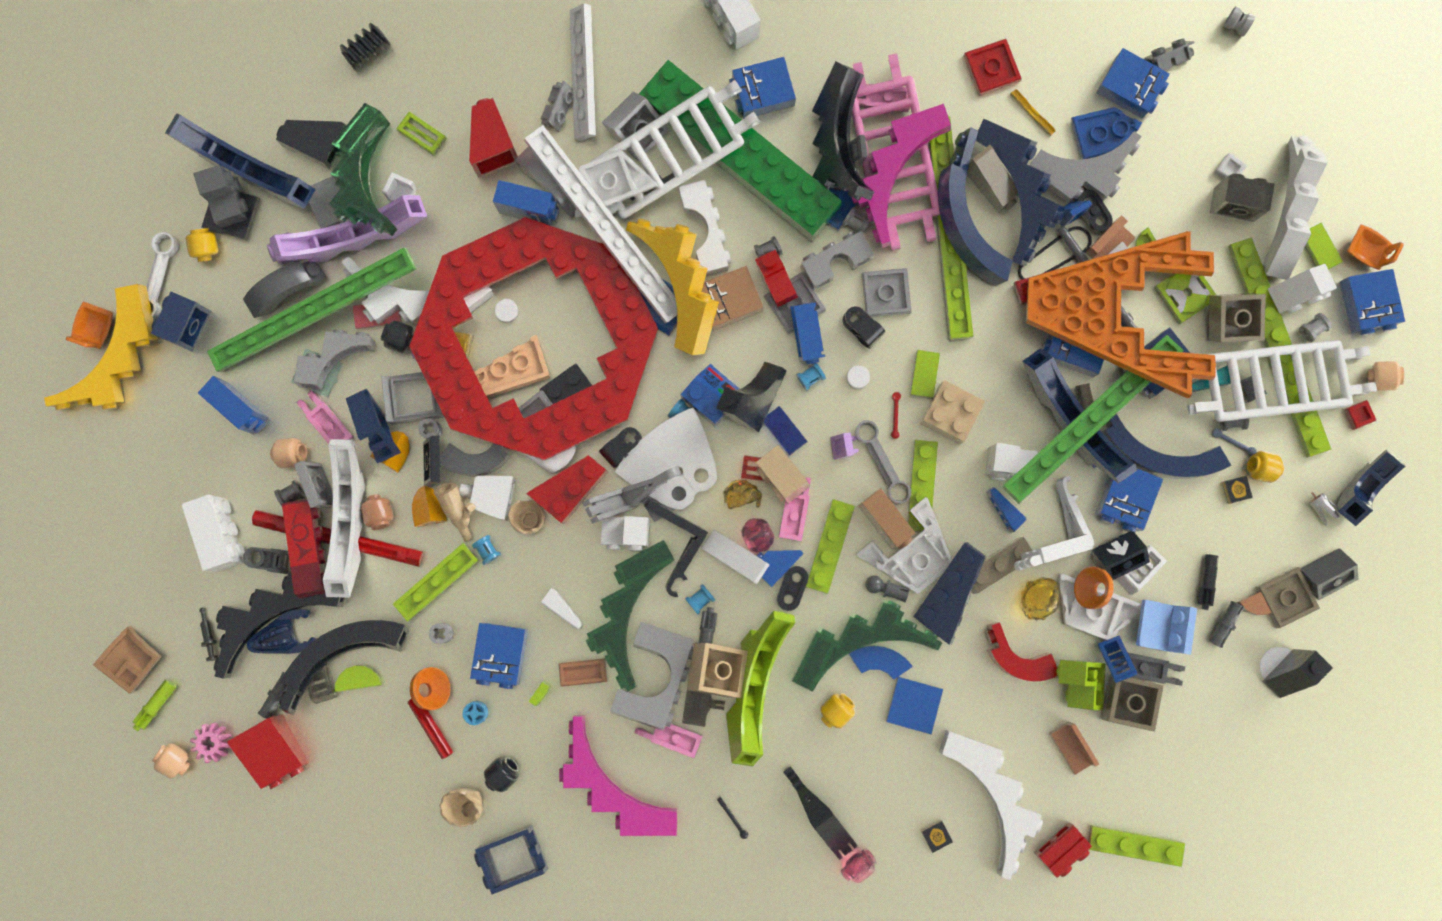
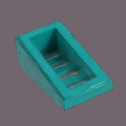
[1192,365,1231,392]

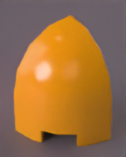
[370,431,410,473]
[412,485,447,527]

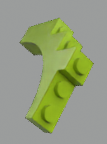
[726,611,796,767]

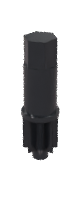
[1198,554,1219,610]

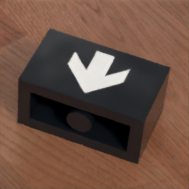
[1092,531,1150,581]

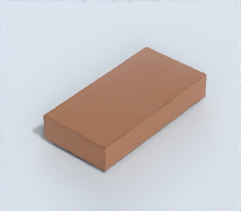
[558,658,607,687]

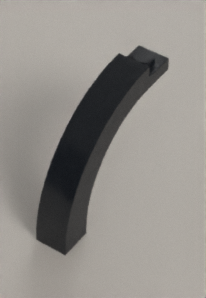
[279,620,409,716]

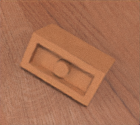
[1085,215,1135,259]
[1049,721,1099,775]

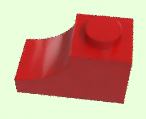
[755,250,798,307]

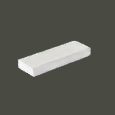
[702,529,769,584]

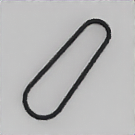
[1018,226,1092,280]

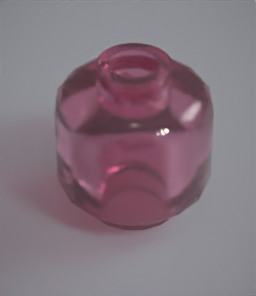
[741,518,775,552]
[841,847,876,883]

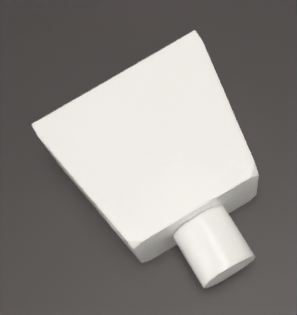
[459,476,516,521]

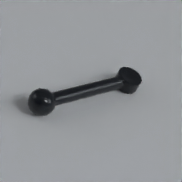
[717,796,749,839]

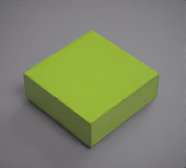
[529,681,551,706]

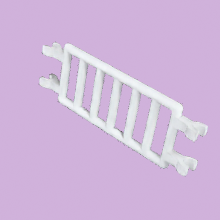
[591,80,761,219]
[1187,340,1377,422]

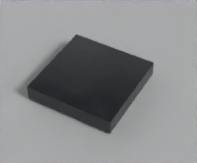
[201,192,260,241]
[423,436,440,487]

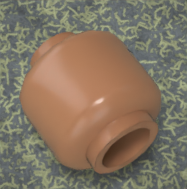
[361,494,394,530]

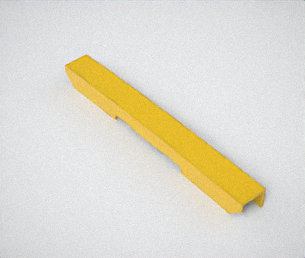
[1010,89,1056,136]

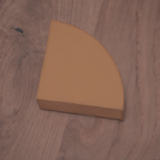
[1238,592,1272,615]

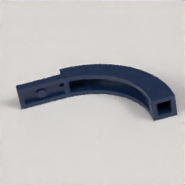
[938,127,1013,286]

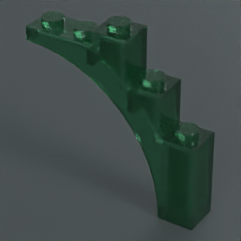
[329,103,398,236]
[586,540,675,692]
[791,600,942,692]

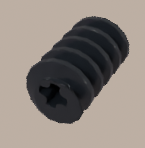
[339,23,391,71]

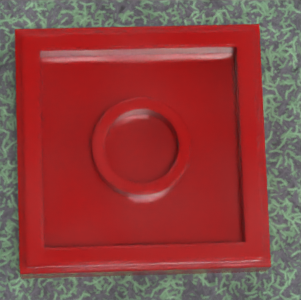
[963,39,1022,96]

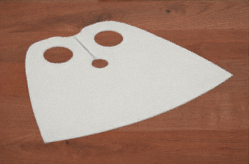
[614,408,717,510]

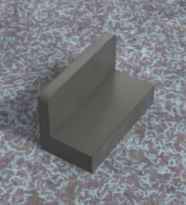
[1301,548,1359,600]

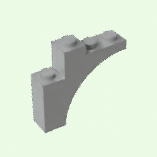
[1030,131,1142,203]

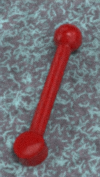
[891,392,901,439]

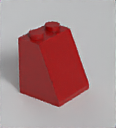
[469,98,518,178]
[227,714,309,790]

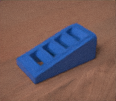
[1060,200,1092,227]
[986,487,1027,533]
[1098,635,1137,683]

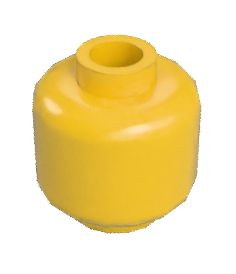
[185,228,219,262]
[1247,451,1284,483]
[820,693,855,729]

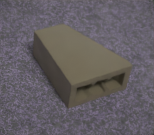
[967,145,1019,213]

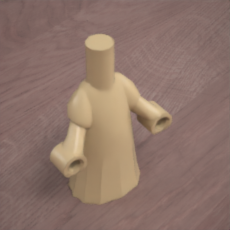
[433,483,476,542]

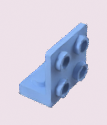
[1136,600,1197,655]

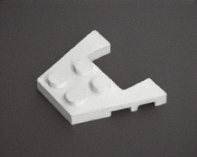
[857,497,952,594]

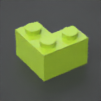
[1057,660,1106,710]

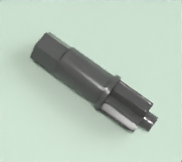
[698,607,717,644]

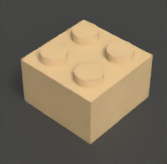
[920,380,985,444]
[756,445,810,504]
[687,643,748,698]

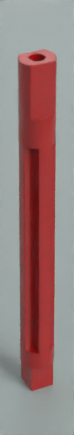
[252,510,423,567]

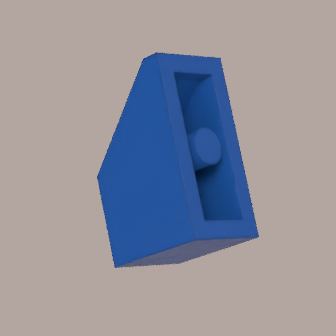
[757,550,804,587]

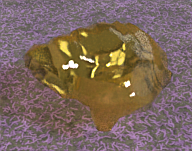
[723,480,762,510]
[1021,577,1060,621]

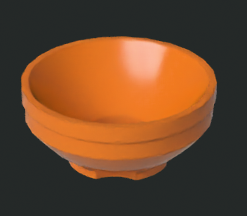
[1074,566,1114,609]
[409,667,451,710]

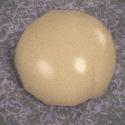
[508,500,545,535]

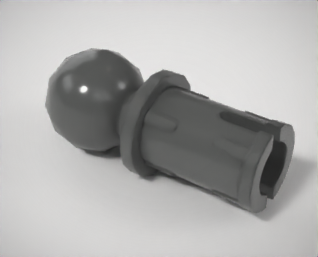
[865,575,910,602]

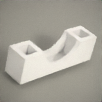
[679,180,731,276]

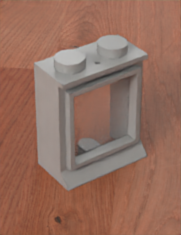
[381,372,445,425]

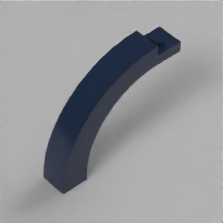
[1102,414,1232,479]

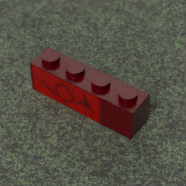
[282,499,327,598]

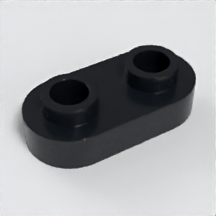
[1076,190,1113,233]
[777,566,808,611]

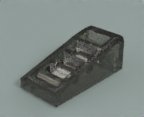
[307,663,337,704]

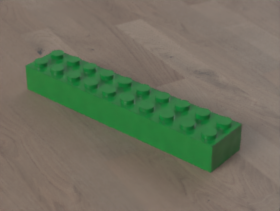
[639,60,842,241]

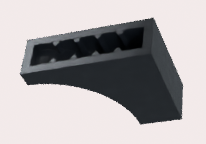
[716,362,787,432]

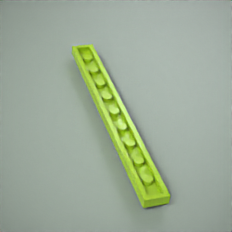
[929,116,974,340]
[1228,237,1332,457]

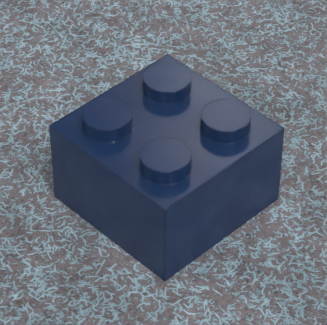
[151,291,211,352]

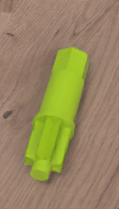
[132,679,176,731]

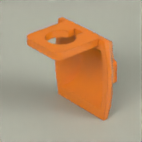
[1347,224,1404,270]
[65,301,113,349]

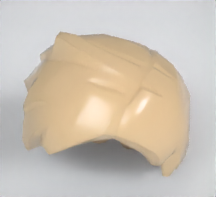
[439,788,483,827]

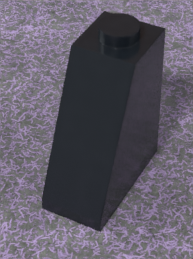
[276,120,350,170]
[1262,649,1333,698]

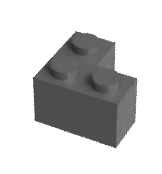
[193,165,248,228]

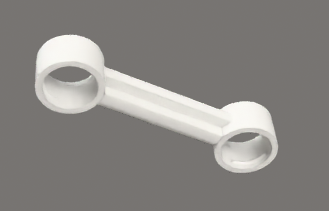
[146,232,179,321]

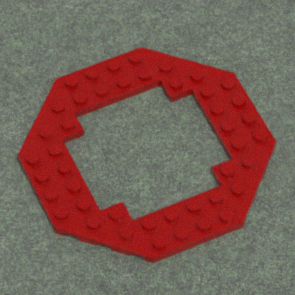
[409,217,658,461]

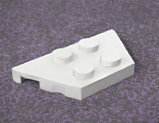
[575,150,658,218]
[1058,573,1142,640]

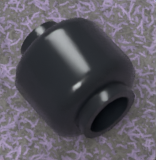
[381,320,414,354]
[484,757,519,792]

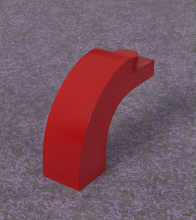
[986,622,1057,682]

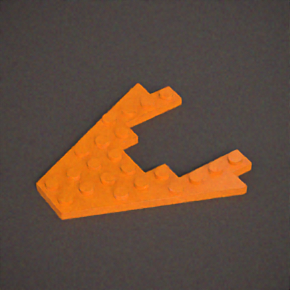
[1026,231,1216,398]

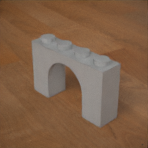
[610,622,694,731]

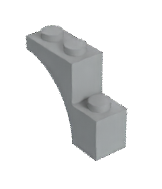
[294,330,376,390]

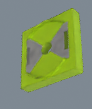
[1154,274,1216,324]

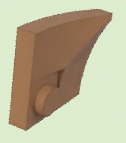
[93,626,162,694]

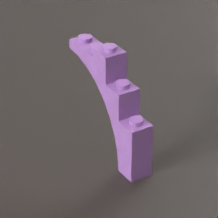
[269,195,427,262]

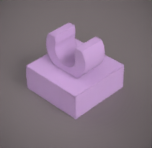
[830,433,859,460]

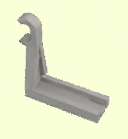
[582,466,681,524]

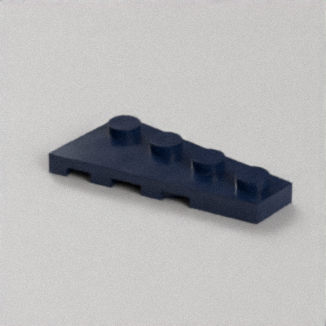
[913,542,986,645]

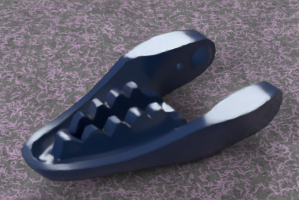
[247,609,316,654]

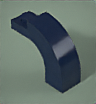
[1337,449,1406,526]

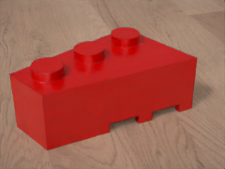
[526,455,608,524]

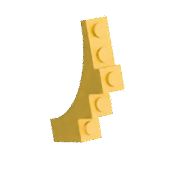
[626,219,719,355]
[44,284,158,410]

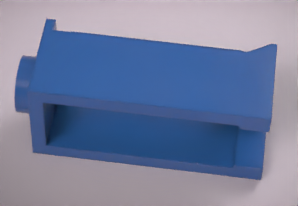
[790,302,825,364]

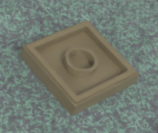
[1255,567,1320,628]

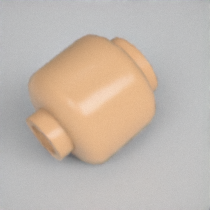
[1367,361,1404,391]
[270,438,307,468]
[152,743,190,779]

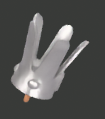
[1309,492,1339,526]

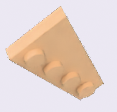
[474,334,550,398]

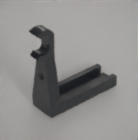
[644,498,708,597]
[783,766,858,860]

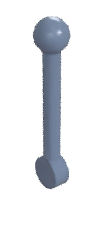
[1212,428,1256,456]

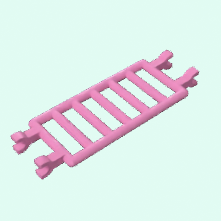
[852,53,940,250]

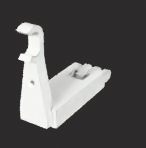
[1014,476,1095,571]

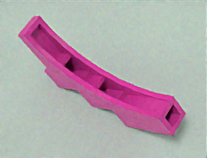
[852,103,951,248]
[559,715,677,836]

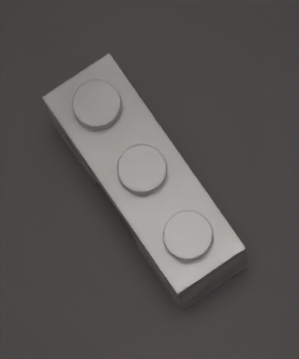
[800,231,874,290]

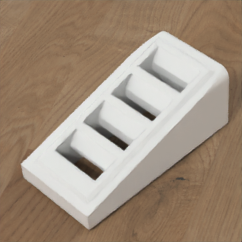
[1116,545,1167,595]
[541,588,583,629]

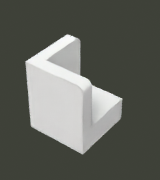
[382,172,417,202]

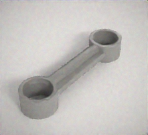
[855,420,911,505]

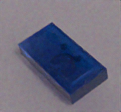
[764,406,808,456]

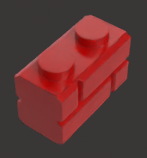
[1035,822,1092,878]

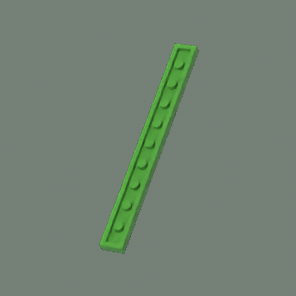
[207,248,416,372]
[1002,335,1184,504]

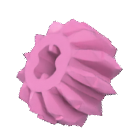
[190,722,232,763]

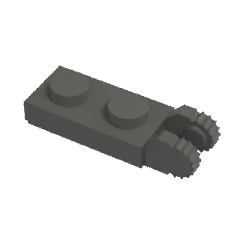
[1117,653,1186,686]

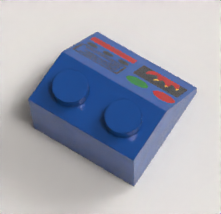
[680,364,740,427]

